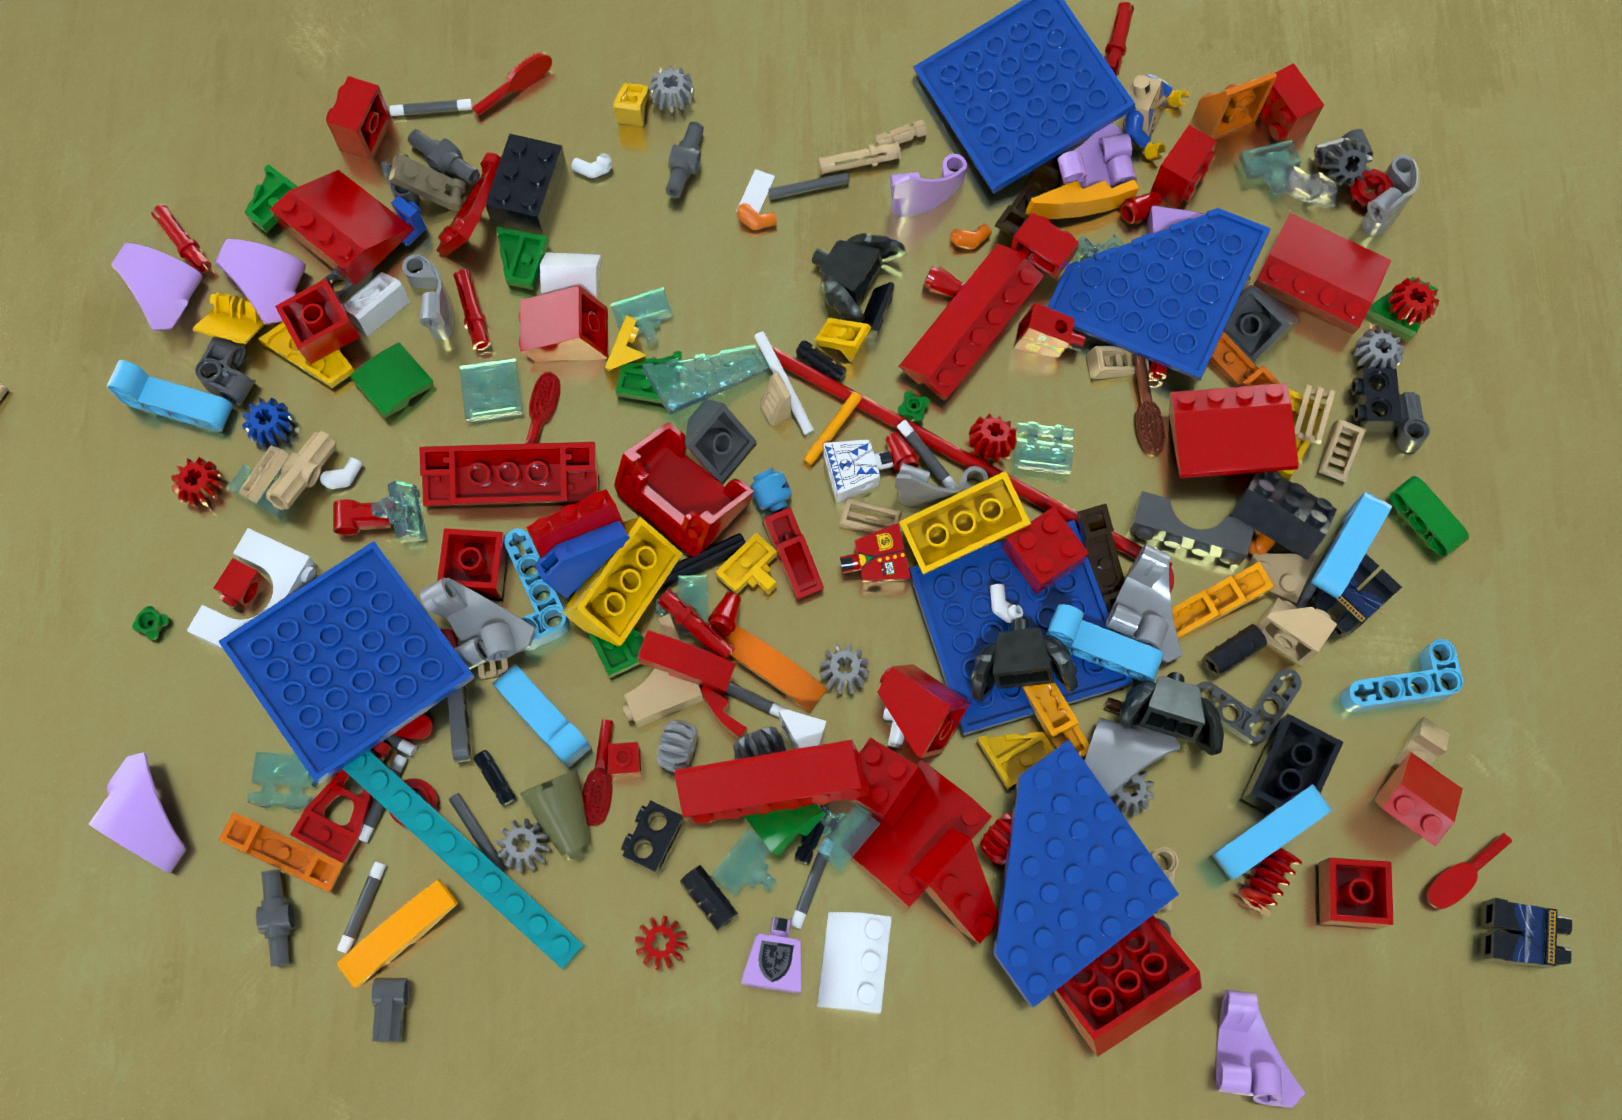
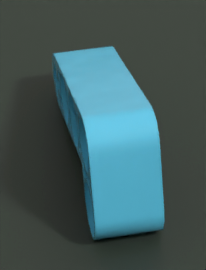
[107,360,233,432]
[1311,491,1392,599]
[504,528,570,650]
[1045,604,1164,682]
[1340,639,1463,712]
[492,664,591,768]
[1212,784,1332,880]

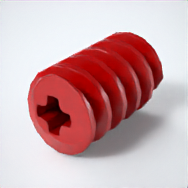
[1238,847,1302,915]

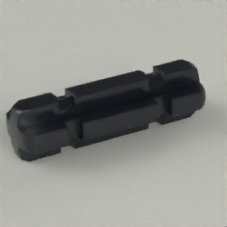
[796,340,846,382]
[474,750,516,806]
[795,805,831,864]

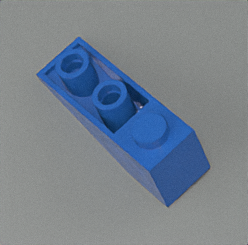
[535,520,630,599]

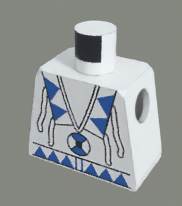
[823,440,893,503]

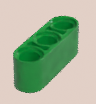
[1389,476,1469,557]

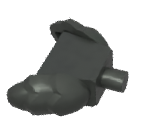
[812,233,905,322]
[970,618,1078,703]
[1119,672,1224,756]

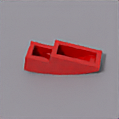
[761,507,825,599]
[638,630,735,693]

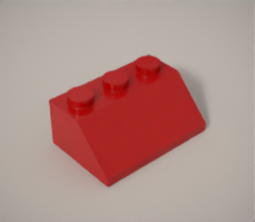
[526,489,627,558]

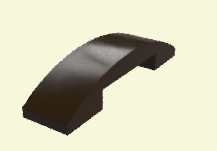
[995,155,1062,237]
[1077,503,1125,614]

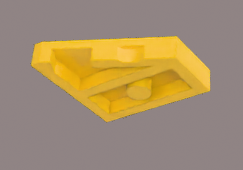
[977,732,1054,790]

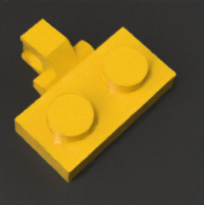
[715,532,777,595]

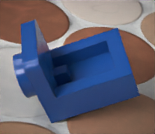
[391,196,427,246]

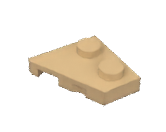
[1245,553,1317,605]

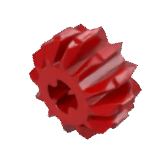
[1388,277,1440,326]
[968,413,1017,463]
[171,457,224,508]
[980,812,1013,866]
[635,916,688,970]

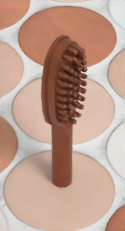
[1134,357,1166,455]

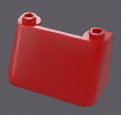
[614,422,754,556]

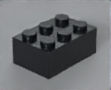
[486,133,566,233]
[1231,471,1337,560]
[1242,714,1344,814]

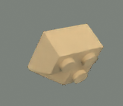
[1257,598,1337,666]

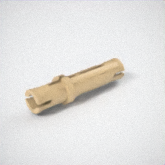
[818,142,901,175]

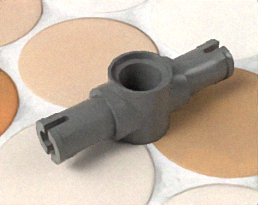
[666,121,704,198]
[408,129,480,185]
[256,869,295,967]

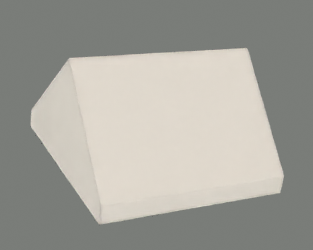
[540,252,601,300]
[343,272,410,337]
[779,709,826,749]

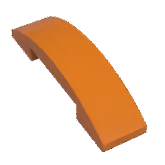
[1210,331,1280,387]
[722,626,827,714]
[218,812,345,893]

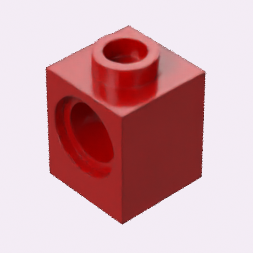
[213,558,266,609]
[608,742,642,781]

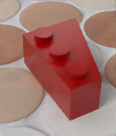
[909,827,999,944]

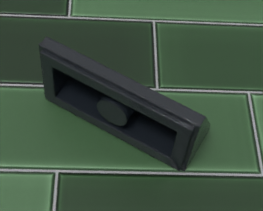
[860,282,895,343]

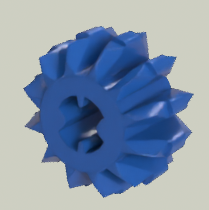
[242,397,293,447]

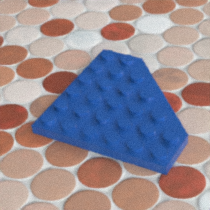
[1047,208,1271,381]
[993,740,1179,1007]

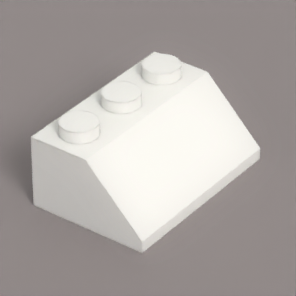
[817,912,891,1015]

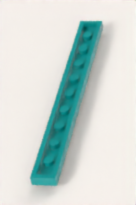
[342,750,584,969]

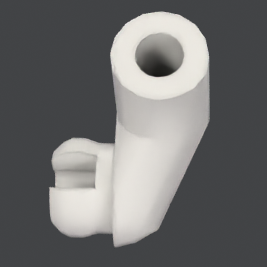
[571,154,612,178]
[320,457,363,489]
[990,584,1023,623]
[883,706,904,748]

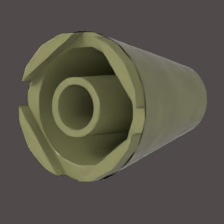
[520,769,590,859]

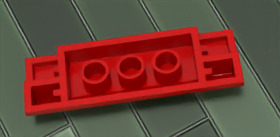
[898,244,1044,401]
[419,442,599,507]
[674,740,870,824]

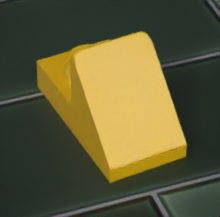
[613,83,650,126]
[604,315,647,371]
[814,318,871,363]

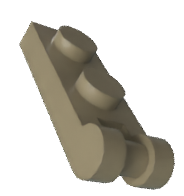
[388,153,466,211]

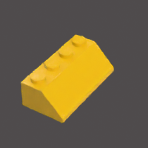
[899,471,1031,575]
[562,517,683,646]

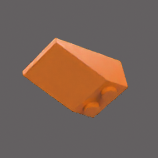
[1194,72,1277,138]

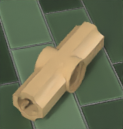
[266,431,337,510]

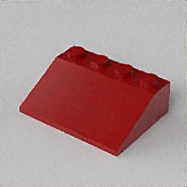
[270,170,414,286]
[1253,213,1392,335]
[1169,383,1299,478]
[840,759,992,911]
[1054,915,1202,1057]

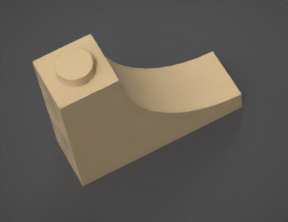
[622,614,704,728]

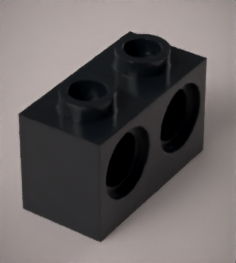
[1351,368,1402,432]
[621,800,685,876]

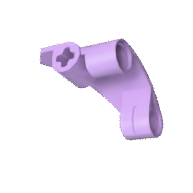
[1058,124,1137,189]
[890,154,967,217]
[215,239,306,325]
[111,243,203,331]
[88,752,187,874]
[1216,989,1305,1108]

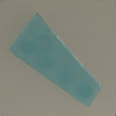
[642,344,769,415]

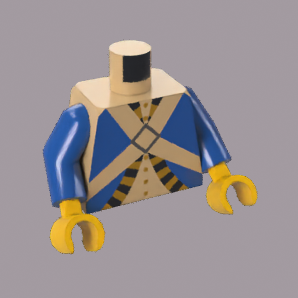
[1123,74,1189,160]

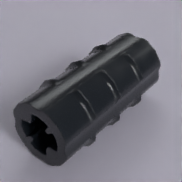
[1203,624,1267,677]
[680,865,739,931]

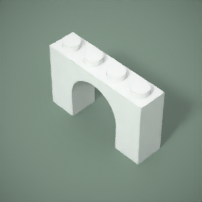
[187,528,317,652]

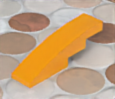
[1025,179,1139,219]
[1172,561,1276,640]
[1022,683,1090,761]
[336,879,458,988]

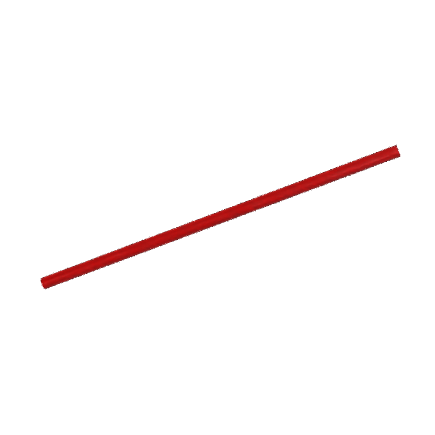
[772,346,1173,567]

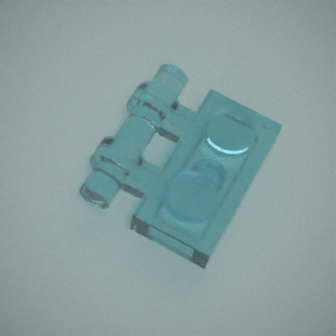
[1013,421,1074,475]
[247,752,316,810]

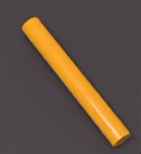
[803,391,862,466]

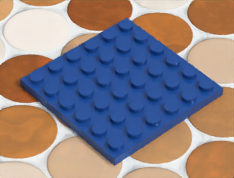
[913,0,1136,194]
[909,520,1134,736]
[218,541,474,785]

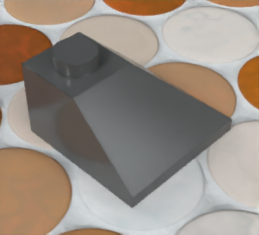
[1224,285,1300,363]
[685,399,757,484]

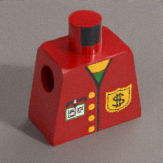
[1013,303,1085,358]
[840,523,911,582]

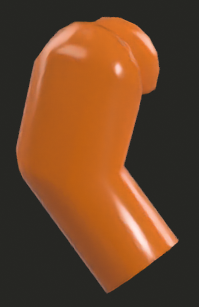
[737,203,777,230]
[950,223,992,250]
[1249,532,1275,555]

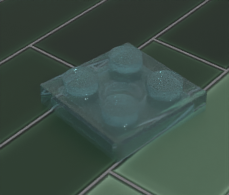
[459,358,523,422]

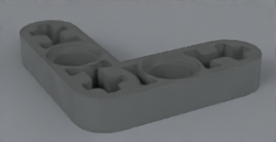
[1196,669,1302,745]

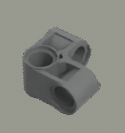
[195,337,256,405]

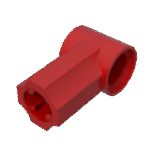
[333,499,393,535]

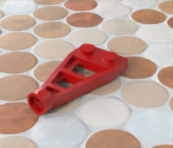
[436,152,501,257]
[290,741,392,864]

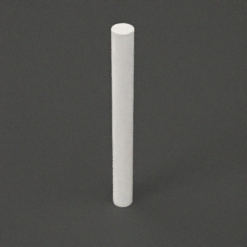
[754,331,815,436]

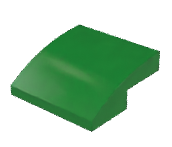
[350,342,433,418]
[744,804,826,856]

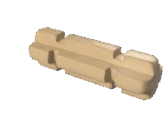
[875,119,927,146]

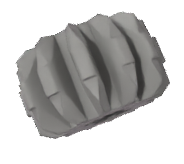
[648,65,694,113]
[1354,326,1405,368]
[820,643,870,694]
[657,720,698,772]
[1110,770,1155,816]
[496,818,550,872]

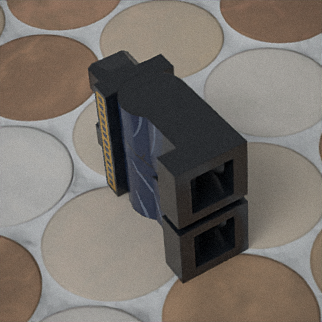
[1309,554,1402,637]
[1482,898,1572,968]

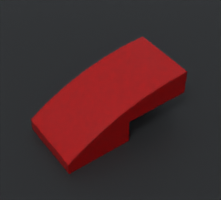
[701,686,748,741]

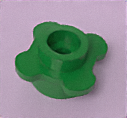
[898,391,930,422]
[132,606,169,640]

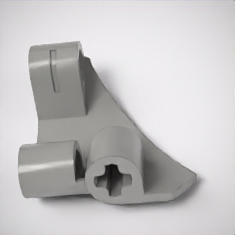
[1361,155,1420,236]
[402,254,455,340]
[895,463,988,510]
[1105,544,1183,663]
[420,578,536,670]
[1084,717,1181,797]

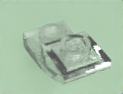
[1285,166,1337,208]

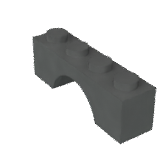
[1129,491,1254,565]

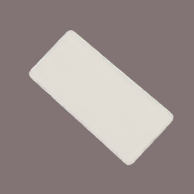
[736,170,775,213]

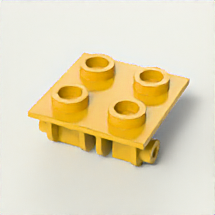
[192,292,265,344]

